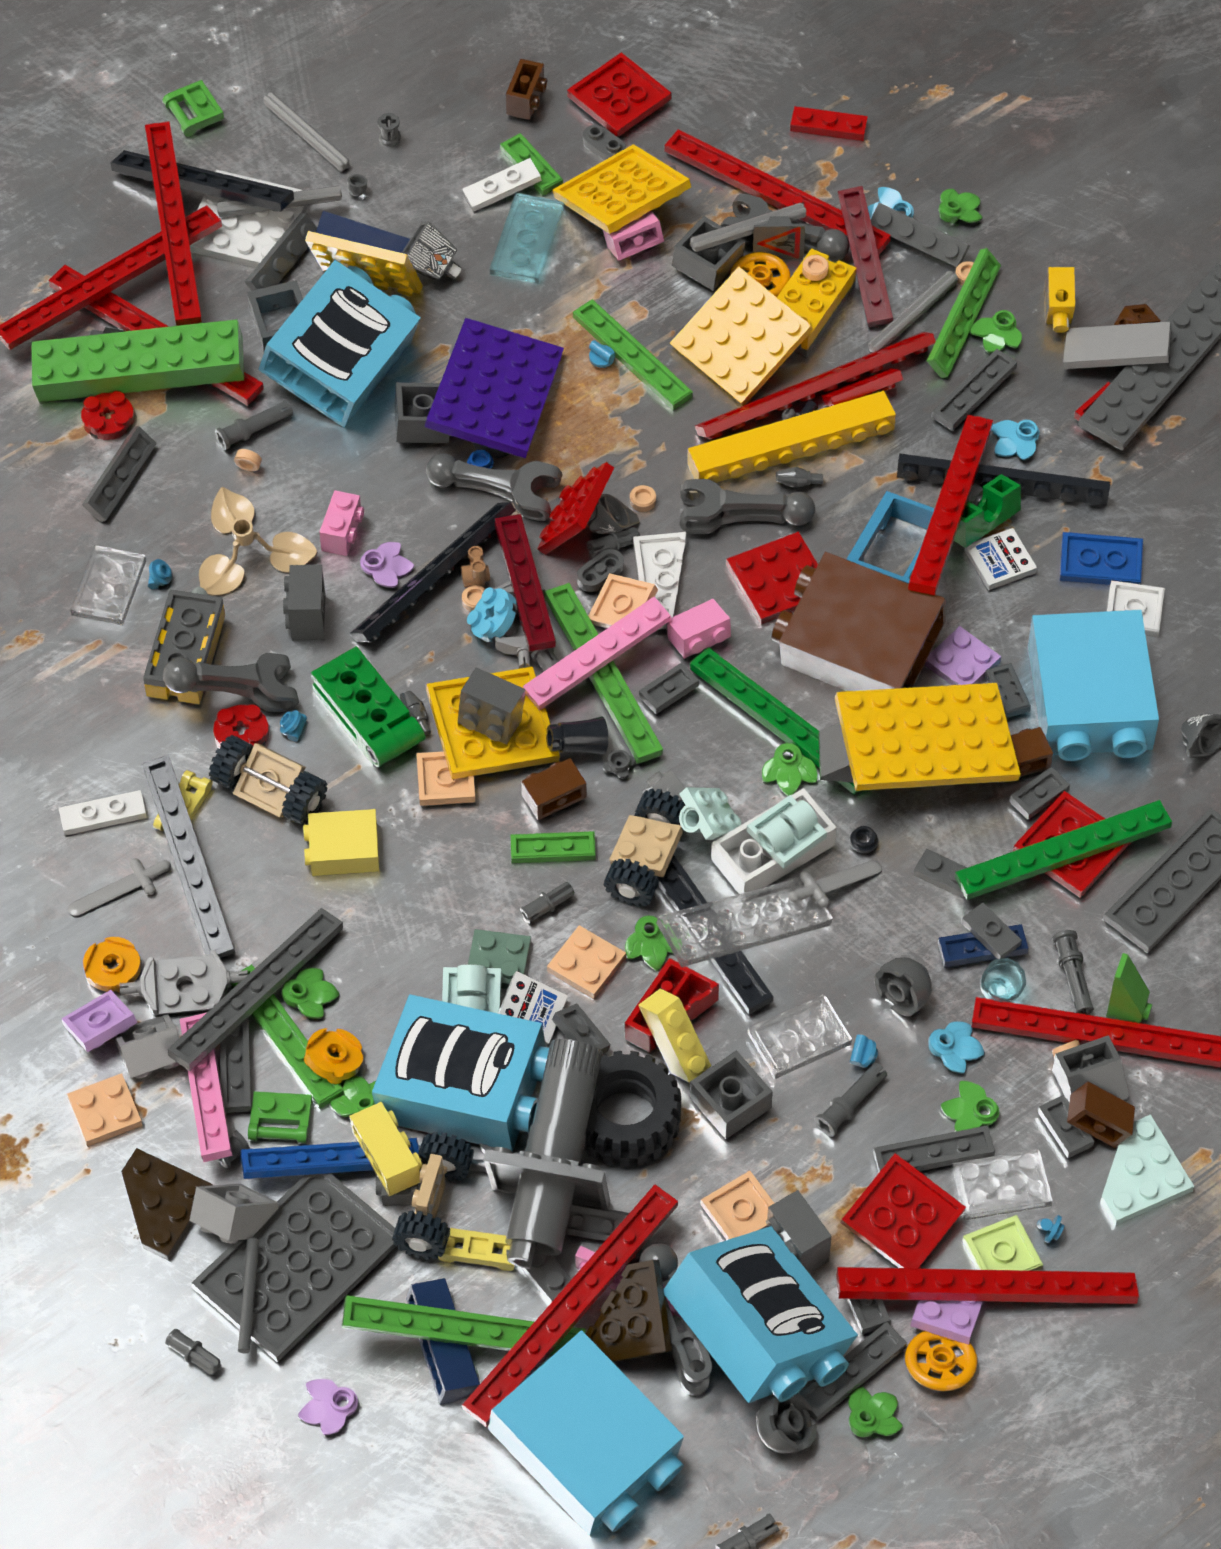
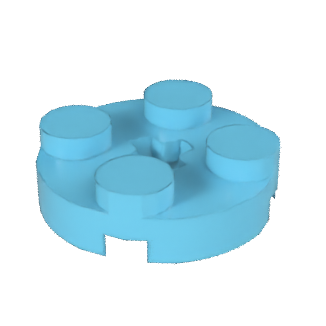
[467,587,516,642]

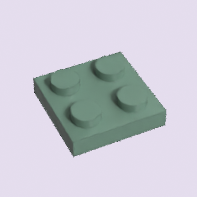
[468,929,531,989]

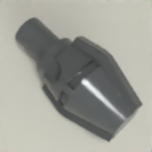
[775,467,823,488]
[400,691,431,736]

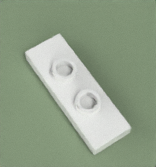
[462,158,542,212]
[59,790,147,836]

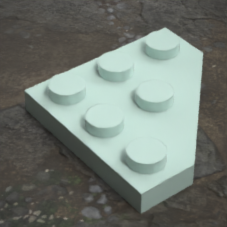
[1101,1115,1194,1226]

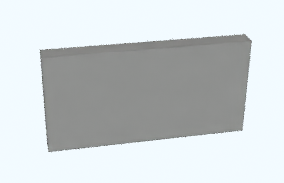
[1063,322,1171,369]

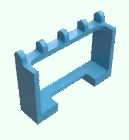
[846,491,935,584]

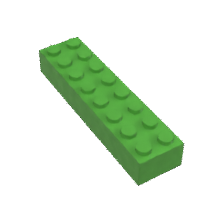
[32,319,244,402]

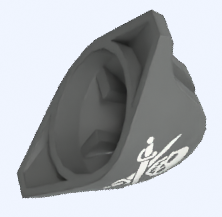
[588,494,640,534]
[1181,713,1221,758]

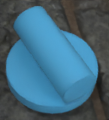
[589,340,615,368]
[148,559,172,589]
[280,710,307,742]
[850,1034,878,1068]
[1037,1215,1065,1243]

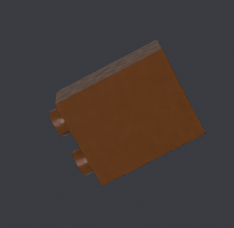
[771,551,946,691]

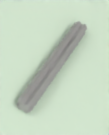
[263,92,350,171]
[217,186,342,217]
[690,203,807,252]
[868,271,958,353]

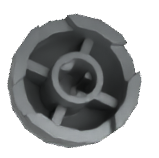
[874,957,932,1016]
[756,1393,817,1454]

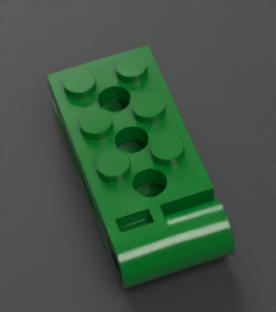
[311,646,425,767]

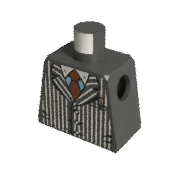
[402,221,462,280]

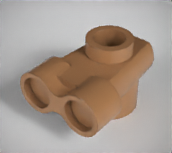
[461,546,490,588]

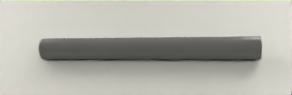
[238,1238,259,1354]

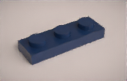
[938,924,1029,968]

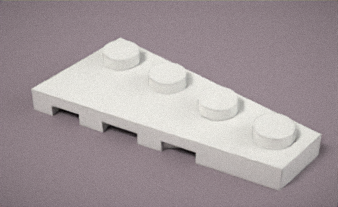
[633,532,686,629]

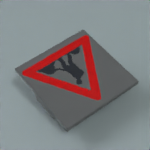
[753,216,805,260]

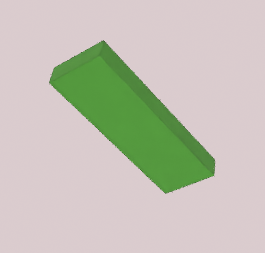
[500,133,563,196]
[510,831,596,863]

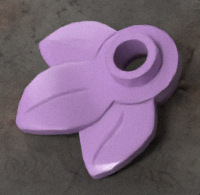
[360,542,414,588]
[298,1379,358,1435]

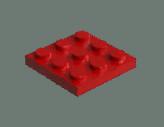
[567,52,672,137]
[537,462,615,555]
[726,531,818,625]
[1013,791,1131,898]
[840,1153,966,1269]

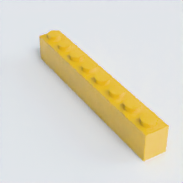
[687,391,896,483]

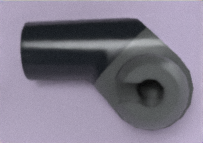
[782,401,819,420]

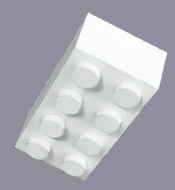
[711,788,837,900]

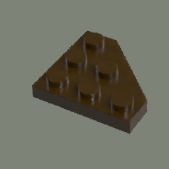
[121,1148,213,1261]
[585,1260,672,1362]

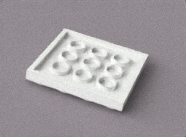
[190,169,308,268]

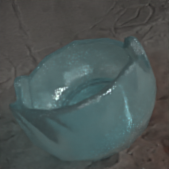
[980,958,1026,1003]

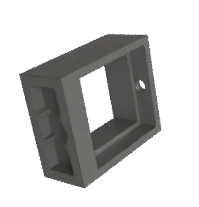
[247,280,303,352]

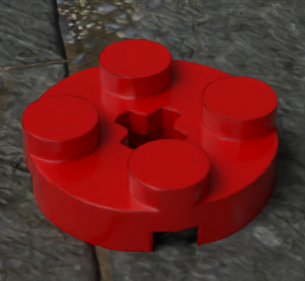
[81,391,134,440]
[213,705,269,748]

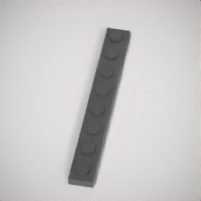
[168,908,343,1071]

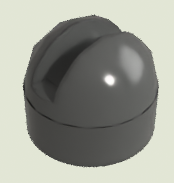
[347,174,368,197]

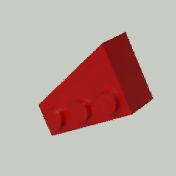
[625,958,719,1053]

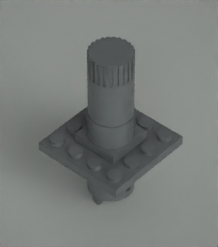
[483,1039,611,1270]

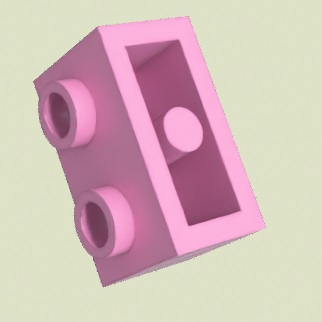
[603,211,664,261]
[319,490,365,556]
[667,599,731,659]

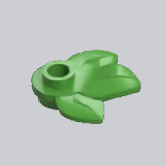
[938,189,983,223]
[970,310,1022,353]
[762,743,817,796]
[625,915,682,971]
[282,968,339,1019]
[330,1076,376,1117]
[941,1081,999,1132]
[848,1387,903,1437]

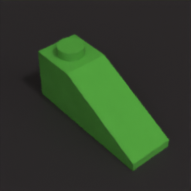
[1106,953,1153,1023]

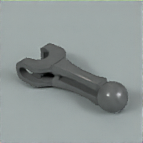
[720,194,849,262]
[426,453,563,521]
[679,479,815,534]
[163,653,299,712]
[639,1243,712,1396]

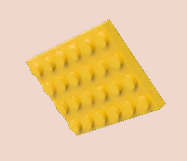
[835,683,1020,791]

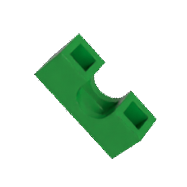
[954,474,1021,548]

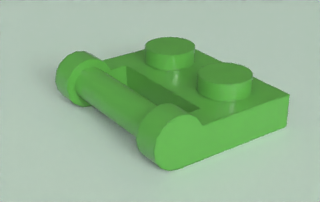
[162,80,224,137]
[248,1091,313,1144]

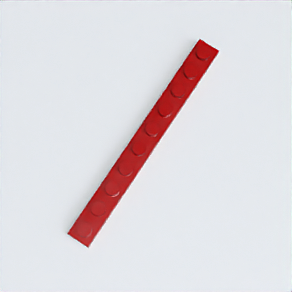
[145,121,202,326]
[664,129,891,255]
[0,205,222,350]
[48,264,264,406]
[695,332,936,439]
[908,415,993,596]
[971,997,1221,1067]
[462,1184,678,1427]
[836,1267,1139,1304]

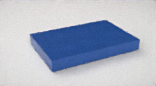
[1060,532,1143,585]

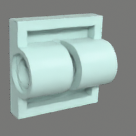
[679,787,741,840]
[747,795,827,869]
[442,965,501,1013]

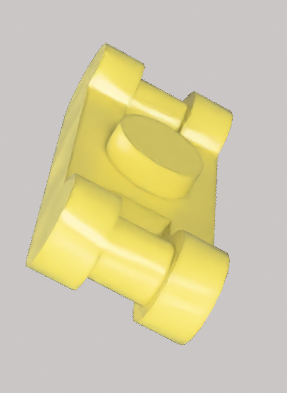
[153,770,213,831]
[438,1228,515,1271]

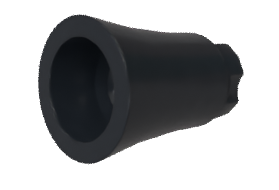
[546,716,608,755]

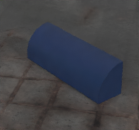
[316,211,410,253]
[406,1278,480,1405]

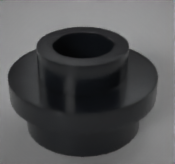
[850,826,878,853]

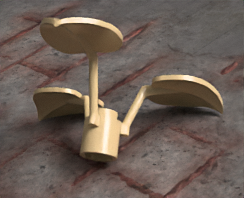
[199,487,317,596]

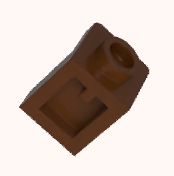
[1114,304,1161,325]

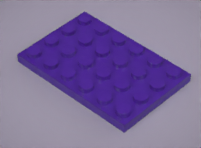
[425,317,564,458]

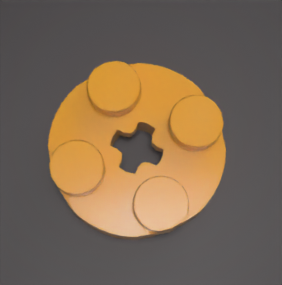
[83,937,141,993]
[304,1028,364,1084]

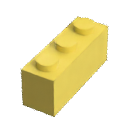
[638,989,711,1083]
[349,1102,422,1197]

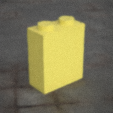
[303,809,379,876]

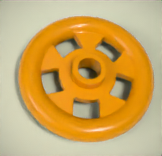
[729,252,791,297]
[905,1331,978,1391]

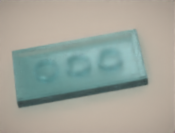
[490,193,564,284]

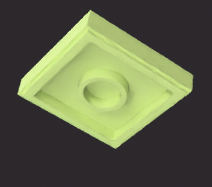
[963,1215,1043,1271]

